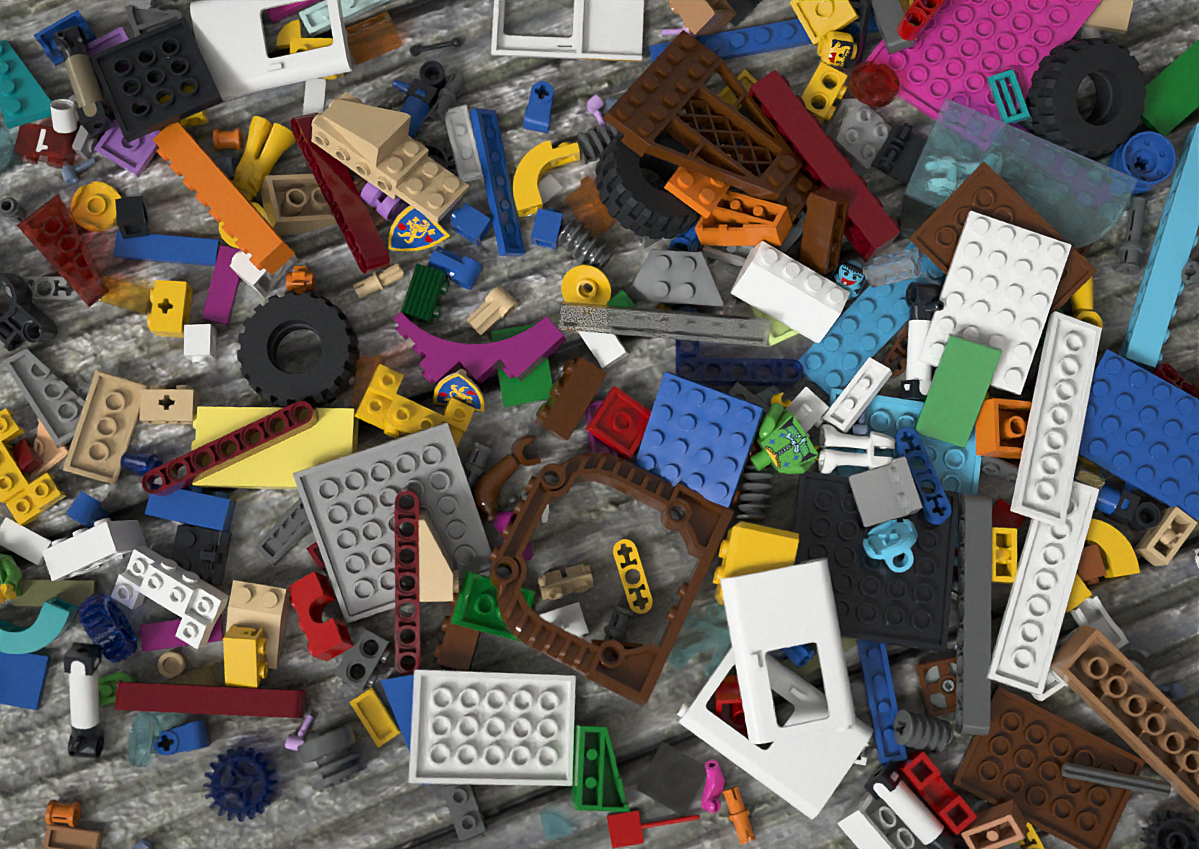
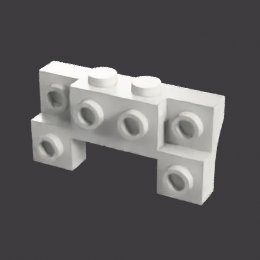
[111,545,230,649]
[1032,595,1129,702]

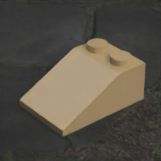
[260,174,337,236]
[419,510,459,602]
[226,580,291,669]

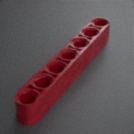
[291,112,390,274]
[141,401,319,497]
[394,487,421,675]
[114,682,307,718]

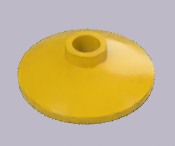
[561,264,612,315]

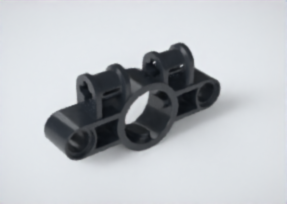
[0,273,58,351]

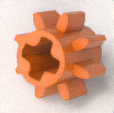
[286,266,316,294]

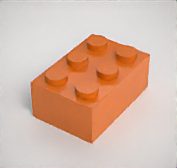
[975,398,1032,459]

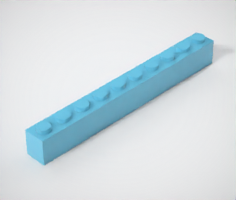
[1119,123,1199,371]

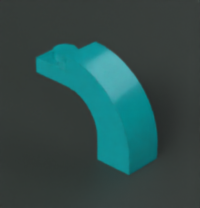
[0,596,79,654]

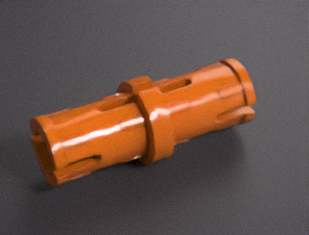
[722,786,756,844]

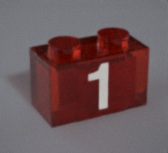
[14,123,76,169]

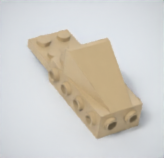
[311,92,469,224]

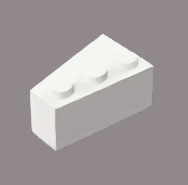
[42,518,147,581]

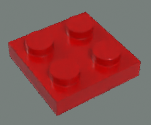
[586,386,651,459]

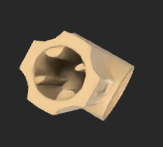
[466,285,519,337]

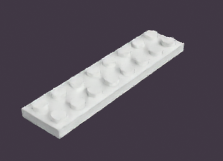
[1010,311,1102,527]
[987,481,1099,695]

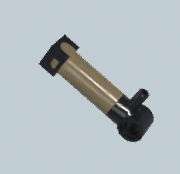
[53,25,115,136]

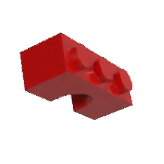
[288,571,354,661]
[897,749,977,835]

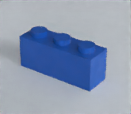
[145,483,236,533]

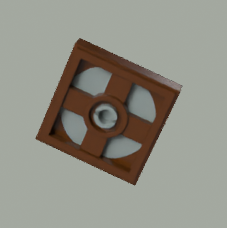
[914,655,957,717]

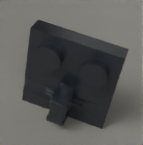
[171,525,232,586]

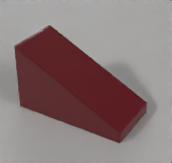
[12,438,44,473]

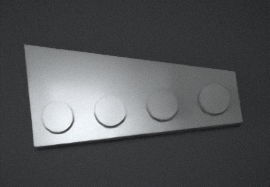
[2,348,85,448]

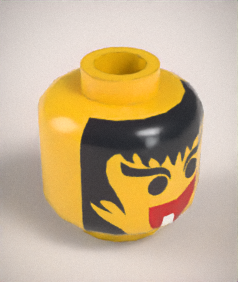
[817,30,857,66]

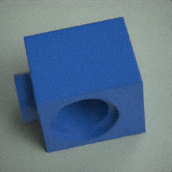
[451,202,492,246]
[531,207,563,250]

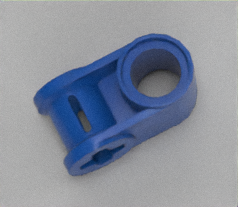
[523,81,553,134]
[153,719,210,756]

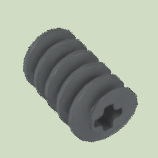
[576,122,619,165]
[557,219,615,270]
[736,466,777,522]
[893,710,954,754]

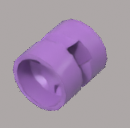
[361,182,408,221]

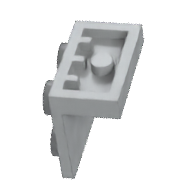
[823,98,892,169]
[849,456,923,527]

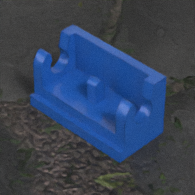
[34,10,98,66]

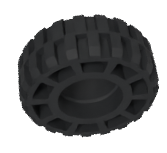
[1027,38,1146,157]
[595,131,702,239]
[237,291,360,408]

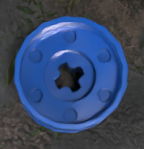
[1107,131,1176,195]

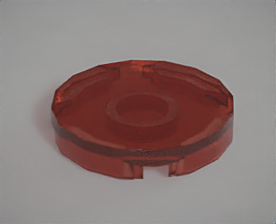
[848,61,900,107]

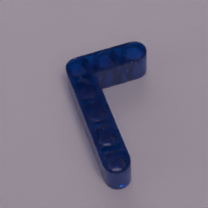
[674,307,804,387]

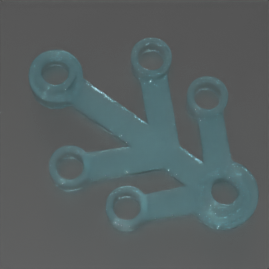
[667,603,736,678]

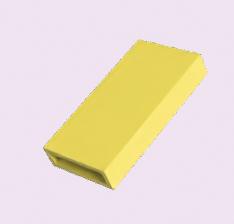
[191,407,359,489]

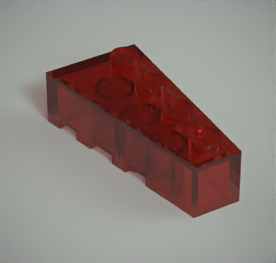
[16,194,110,307]

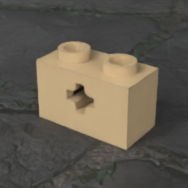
[139,385,200,425]
[1134,506,1198,566]

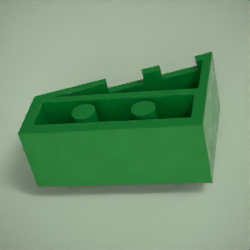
[571,724,630,812]

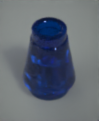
[120,452,163,477]

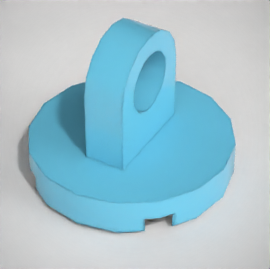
[863,519,918,572]

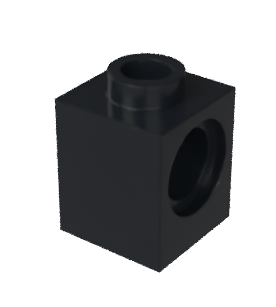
[115,196,149,239]

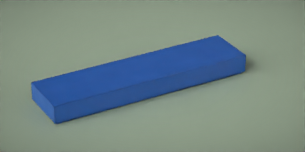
[113,231,221,266]

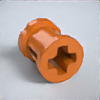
[213,128,244,152]
[45,799,81,827]

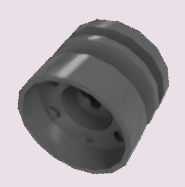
[297,724,368,791]

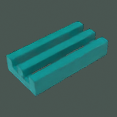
[987,69,1030,127]

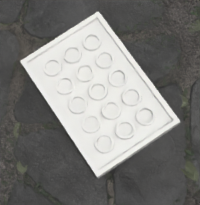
[918,211,1072,395]
[409,670,576,786]

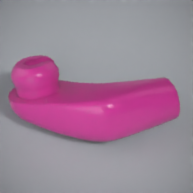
[701,759,725,813]

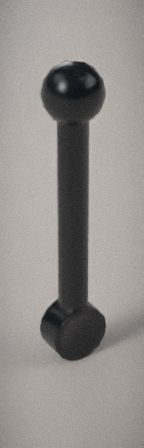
[410,37,461,57]

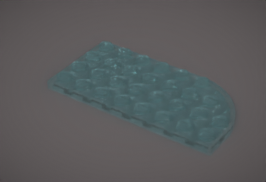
[903,98,1138,250]

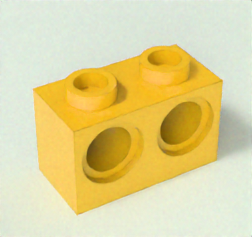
[801,62,848,125]

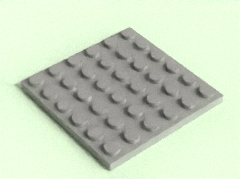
[293,422,498,624]

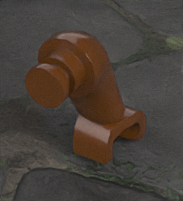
[472,434,541,521]

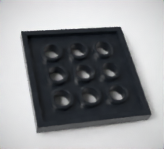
[90,16,223,143]

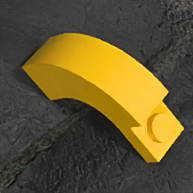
[513,140,580,218]
[1084,518,1140,578]

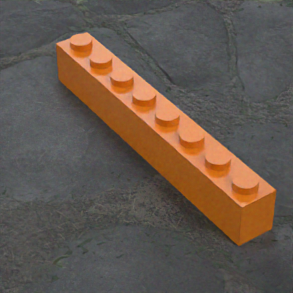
[152,122,295,275]

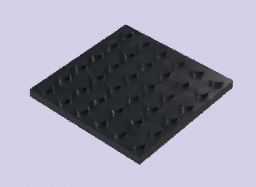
[793,471,959,652]

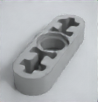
[6,276,85,302]

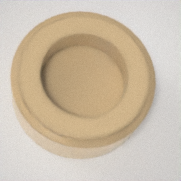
[158,651,187,678]

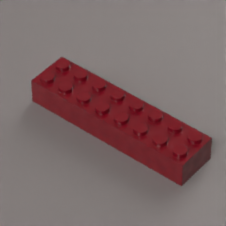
[749,70,900,263]

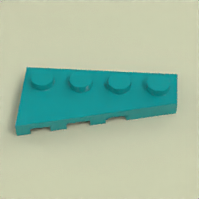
[0,40,52,129]

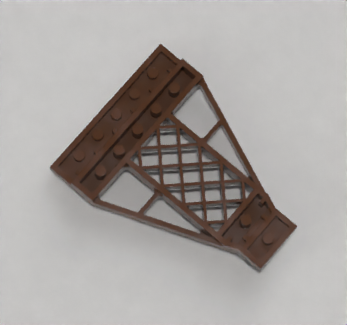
[603,30,819,222]

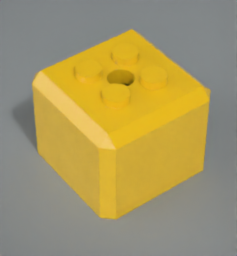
[713,521,799,606]

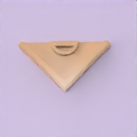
[28,418,69,482]

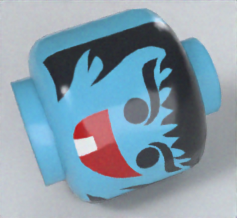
[829,260,866,300]

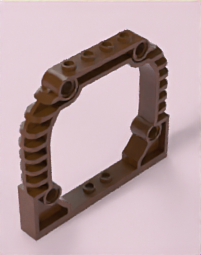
[489,452,734,706]

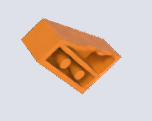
[695,190,792,246]

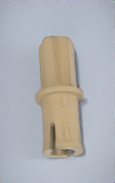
[353,264,405,299]

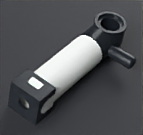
[900,282,944,401]
[64,642,104,759]
[864,760,970,849]

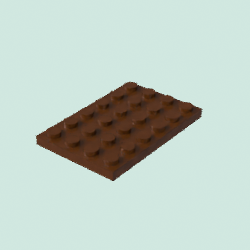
[908,162,1097,321]
[951,686,1145,849]

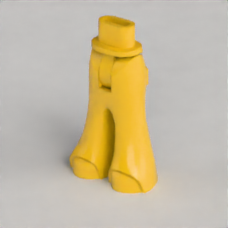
[233,116,296,201]

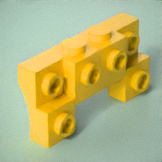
[354,364,475,448]
[0,408,66,526]

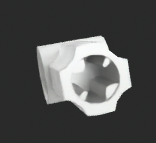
[50,95,79,133]

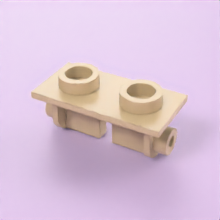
[538,563,594,600]

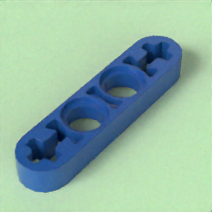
[894,427,952,525]

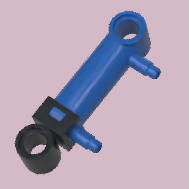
[392,60,447,139]
[1073,471,1161,531]

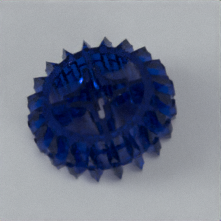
[78,592,138,663]
[203,746,278,822]

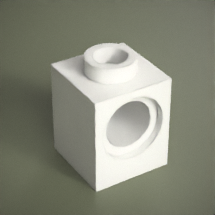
[184,324,217,364]

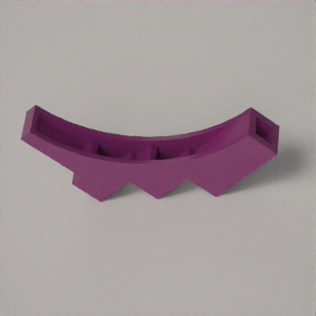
[393,312,567,384]

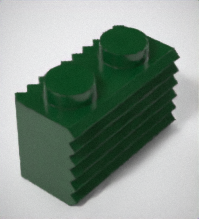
[400,263,450,325]

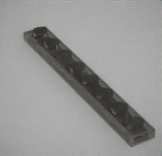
[559,301,771,347]

